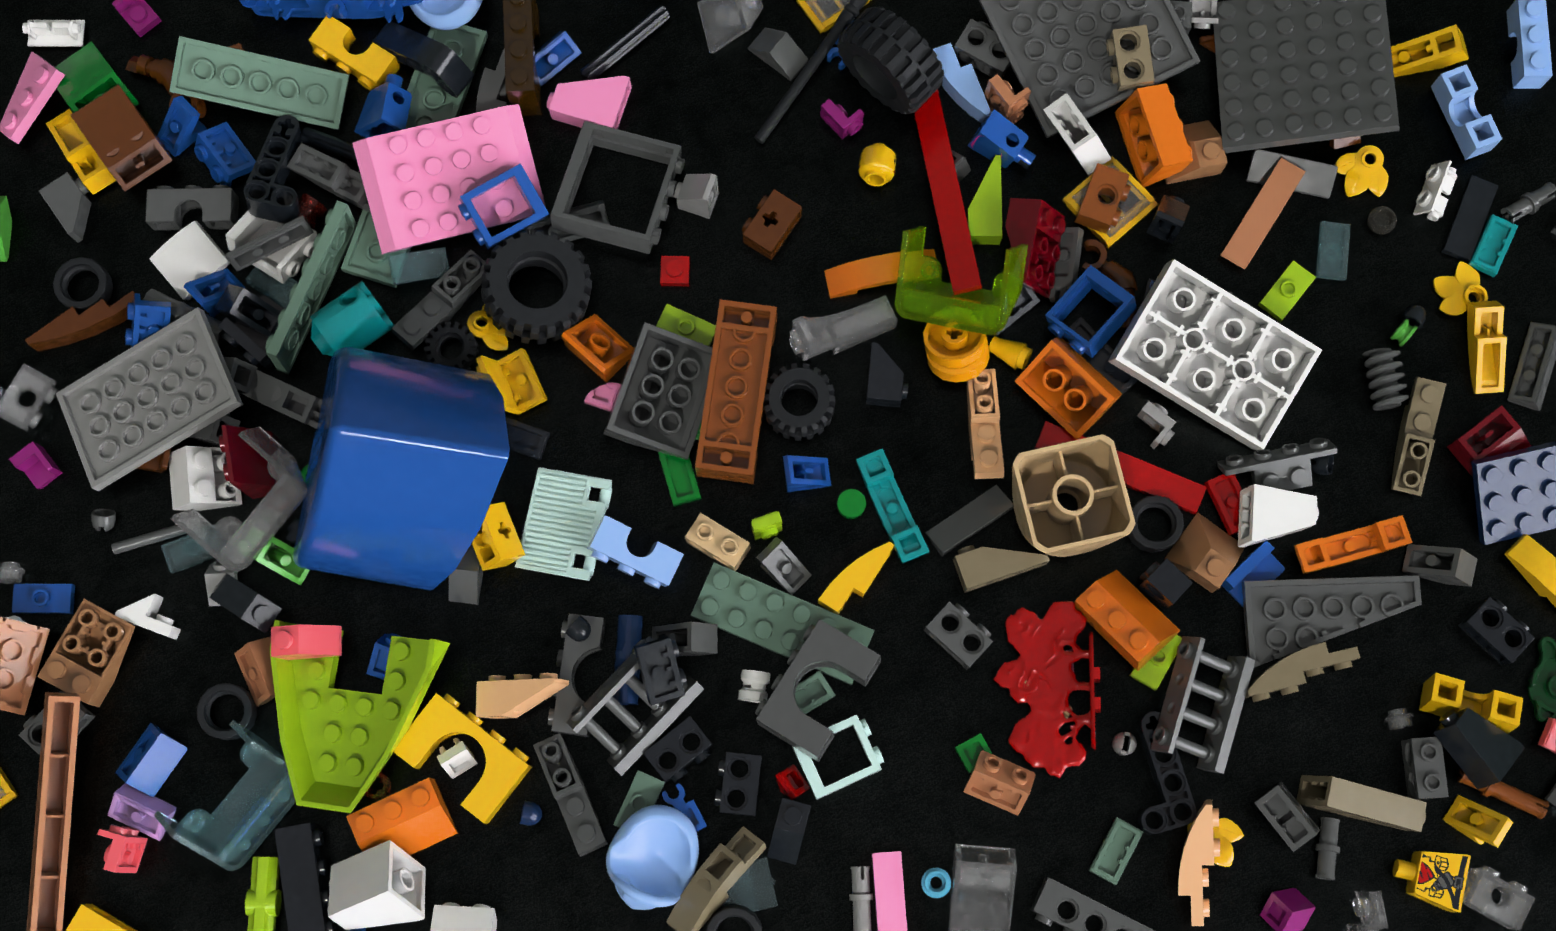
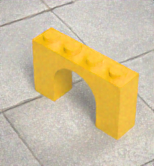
[394,693,532,824]

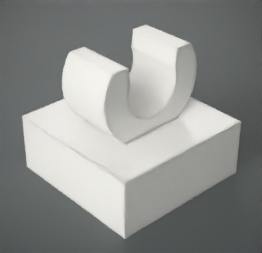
[437,738,478,779]

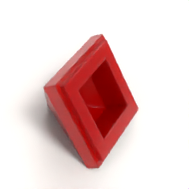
[775,764,810,800]

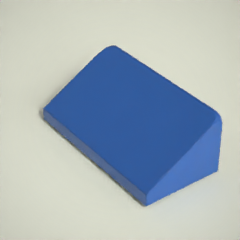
[535,31,582,86]

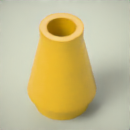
[989,336,1033,370]

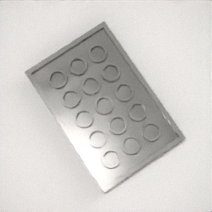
[56,307,243,491]

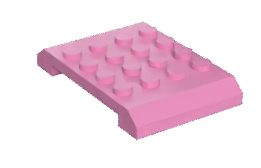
[352,104,546,255]

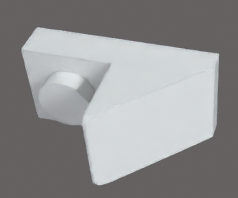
[115,594,181,640]

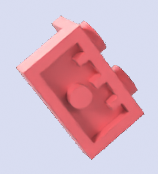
[97,825,148,873]

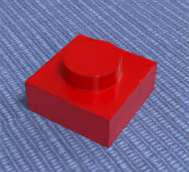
[660,256,690,287]

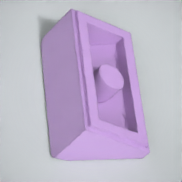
[107,783,176,841]

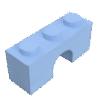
[1506,0,1553,89]
[1431,64,1502,160]
[587,515,684,589]

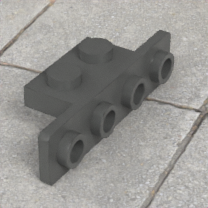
[1217,438,1338,491]

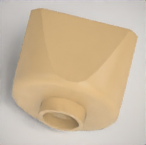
[1012,434,1136,557]

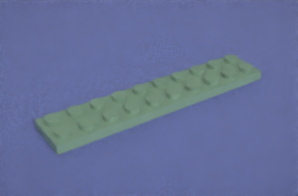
[341,25,488,288]

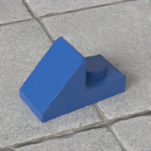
[157,96,207,157]

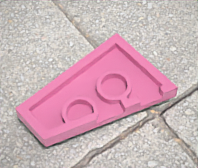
[0,52,65,144]

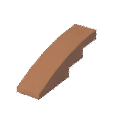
[1221,157,1306,270]

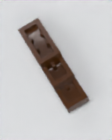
[25,291,142,351]

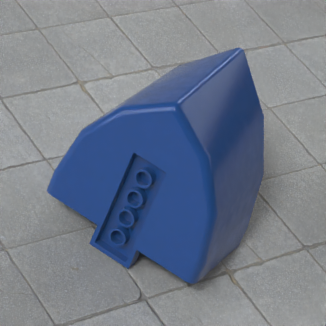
[293,347,510,591]

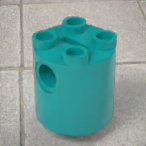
[310,281,394,356]

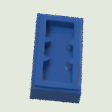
[12,584,75,614]

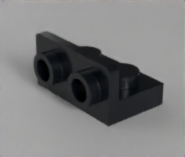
[634,634,687,706]

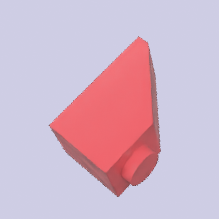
[271,624,342,660]

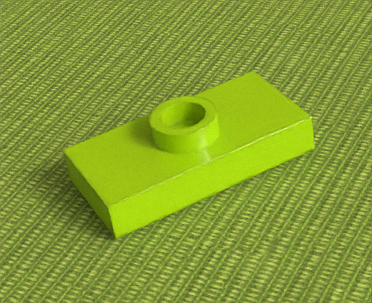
[1258,260,1316,322]
[656,304,716,346]
[751,511,783,540]
[1129,635,1182,691]

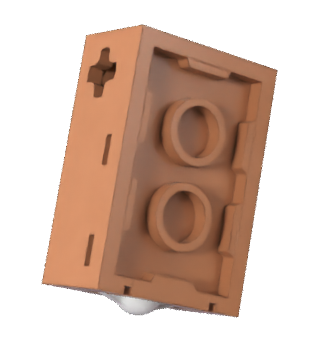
[0,616,50,715]

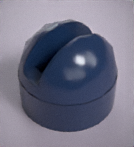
[519,800,542,826]

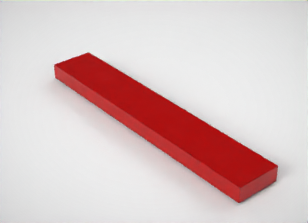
[1034,421,1207,515]

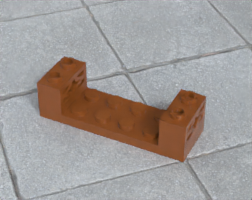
[695,299,777,484]

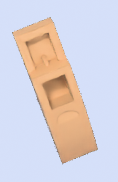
[967,369,1004,479]
[1178,800,1220,926]

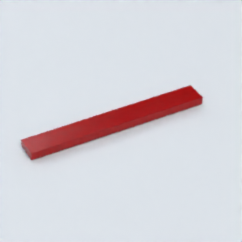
[914,89,982,295]

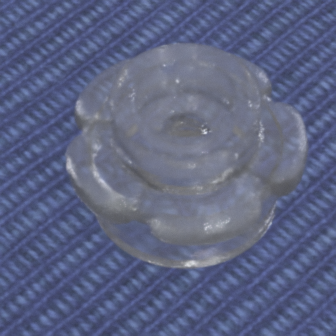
[0,562,25,584]
[1384,708,1414,730]

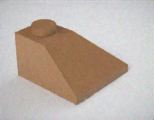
[1165,120,1228,184]
[1164,512,1245,593]

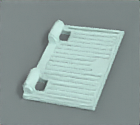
[515,467,613,581]

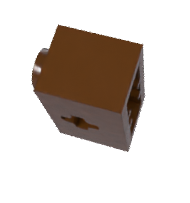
[742,189,802,260]

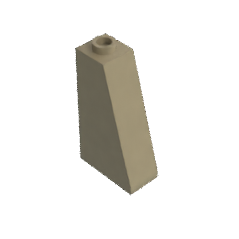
[1297,775,1427,832]

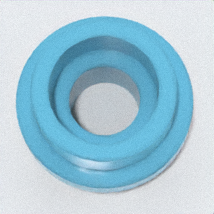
[921,868,951,898]

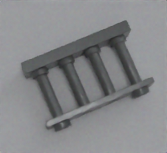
[566,636,704,776]
[1150,636,1256,774]

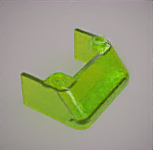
[895,226,1028,335]

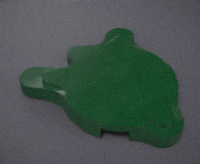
[1527,636,1556,723]

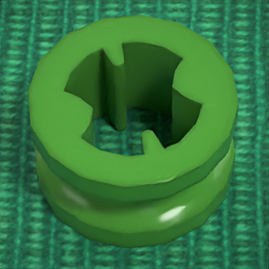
[1390,318,1418,347]

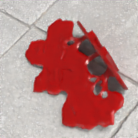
[993,601,1101,778]

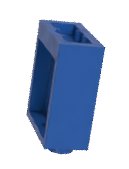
[458,163,549,249]
[1045,265,1137,358]

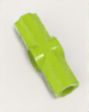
[245,857,282,931]

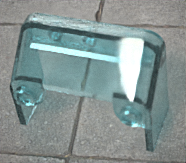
[154,720,296,871]

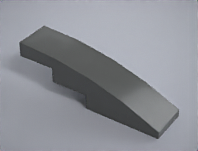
[287,143,371,213]

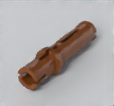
[1457,768,1549,819]

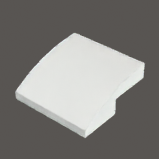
[149,221,230,300]

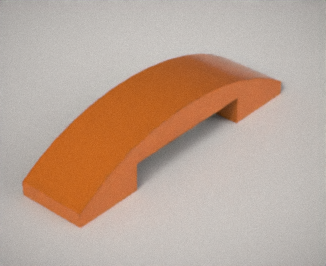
[824,249,940,299]
[1294,515,1413,574]

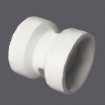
[738,670,770,703]

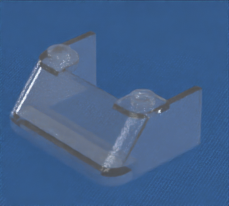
[171,426,307,572]

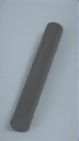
[111,519,200,555]

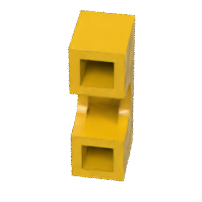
[309,15,400,91]
[1419,673,1524,734]

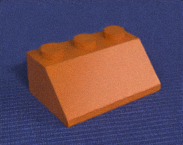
[1115,83,1193,188]
[1014,337,1122,440]
[1075,570,1180,671]
[346,778,458,856]

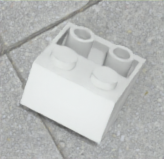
[169,446,242,511]

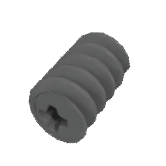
[1363,348,1409,411]

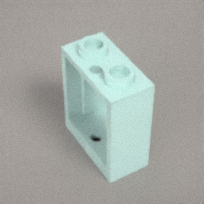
[792,715,884,800]

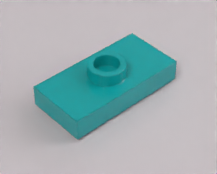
[1468,214,1518,277]

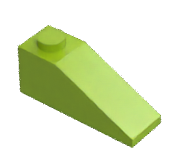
[966,155,1002,245]

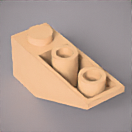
[476,673,569,719]

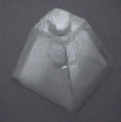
[697,0,763,54]

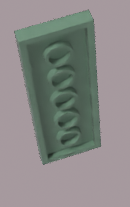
[169,36,350,130]
[265,200,357,375]
[691,562,875,685]

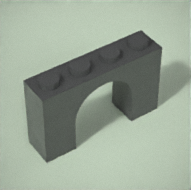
[755,619,881,762]

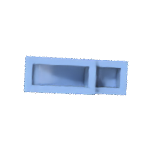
[933,43,991,123]

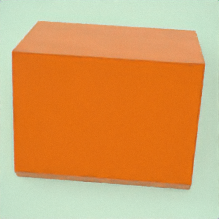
[561,314,633,383]

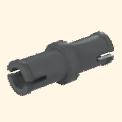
[1501,182,1556,223]
[1315,817,1340,880]

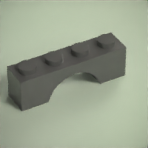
[548,613,606,737]

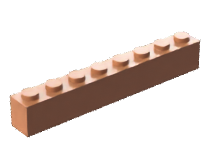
[26,692,81,931]

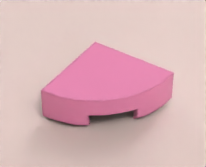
[584,382,620,412]

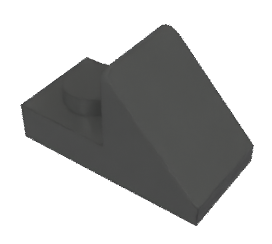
[756,537,812,595]

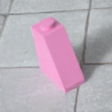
[547,76,632,129]

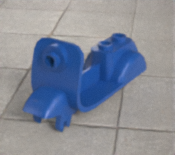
[240,0,423,23]

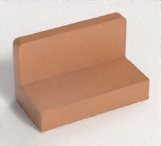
[234,637,275,707]

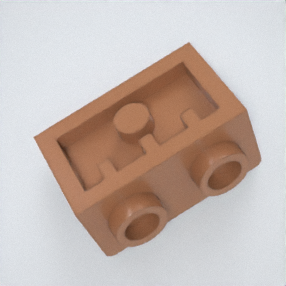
[984,74,1031,124]
[963,750,1036,816]

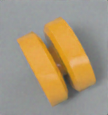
[923,308,990,383]

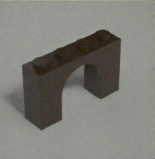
[503,0,542,116]

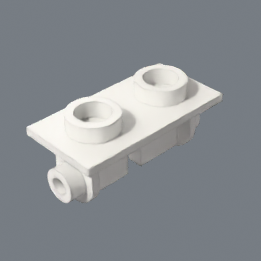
[22,20,85,47]
[1413,160,1457,221]

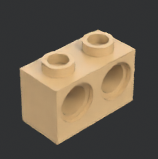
[685,512,751,571]

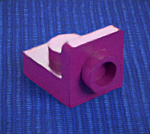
[112,0,162,38]
[820,99,864,140]

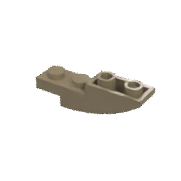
[1391,377,1446,496]
[1245,642,1360,702]
[666,826,767,931]

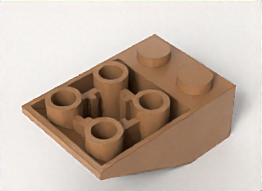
[37,599,135,707]

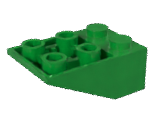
[55,41,140,112]

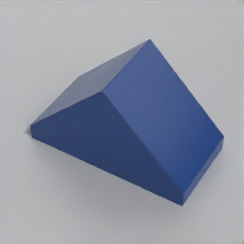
[184,268,245,318]
[783,455,831,492]

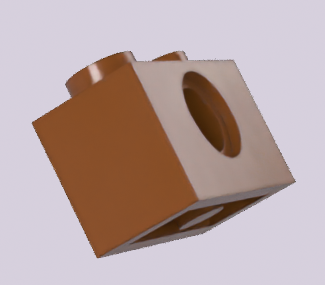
[1075,163,1131,234]

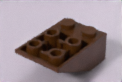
[70,84,172,191]

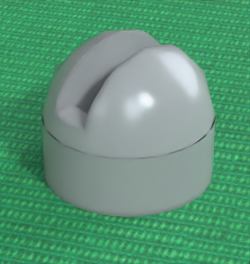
[1112,731,1137,756]

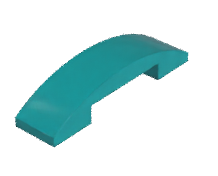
[856,449,929,564]

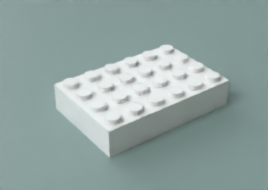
[1108,259,1322,450]

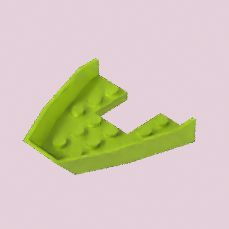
[270,620,450,813]

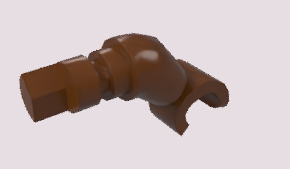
[125,54,207,118]
[1081,239,1138,330]

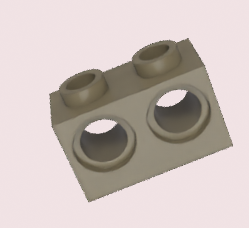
[1106,25,1155,91]

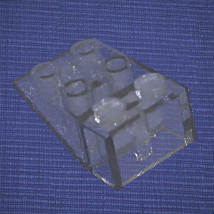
[949,844,1017,931]

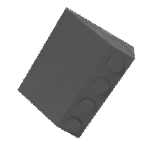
[603,322,713,460]

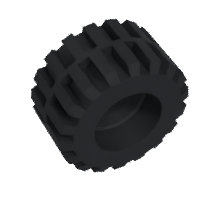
[763,363,835,441]

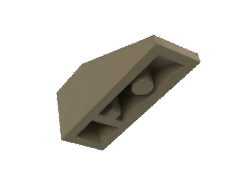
[953,545,1050,593]

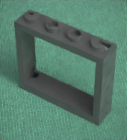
[550,121,685,254]

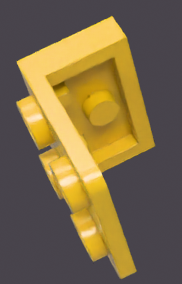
[476,348,548,415]

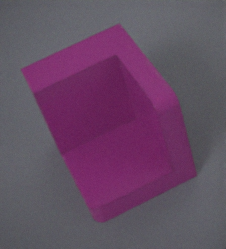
[9,441,63,490]
[1260,888,1316,931]

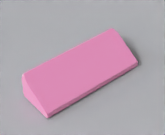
[871,851,907,931]

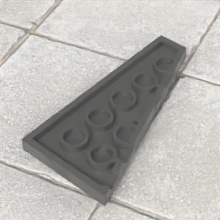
[1242,575,1422,668]

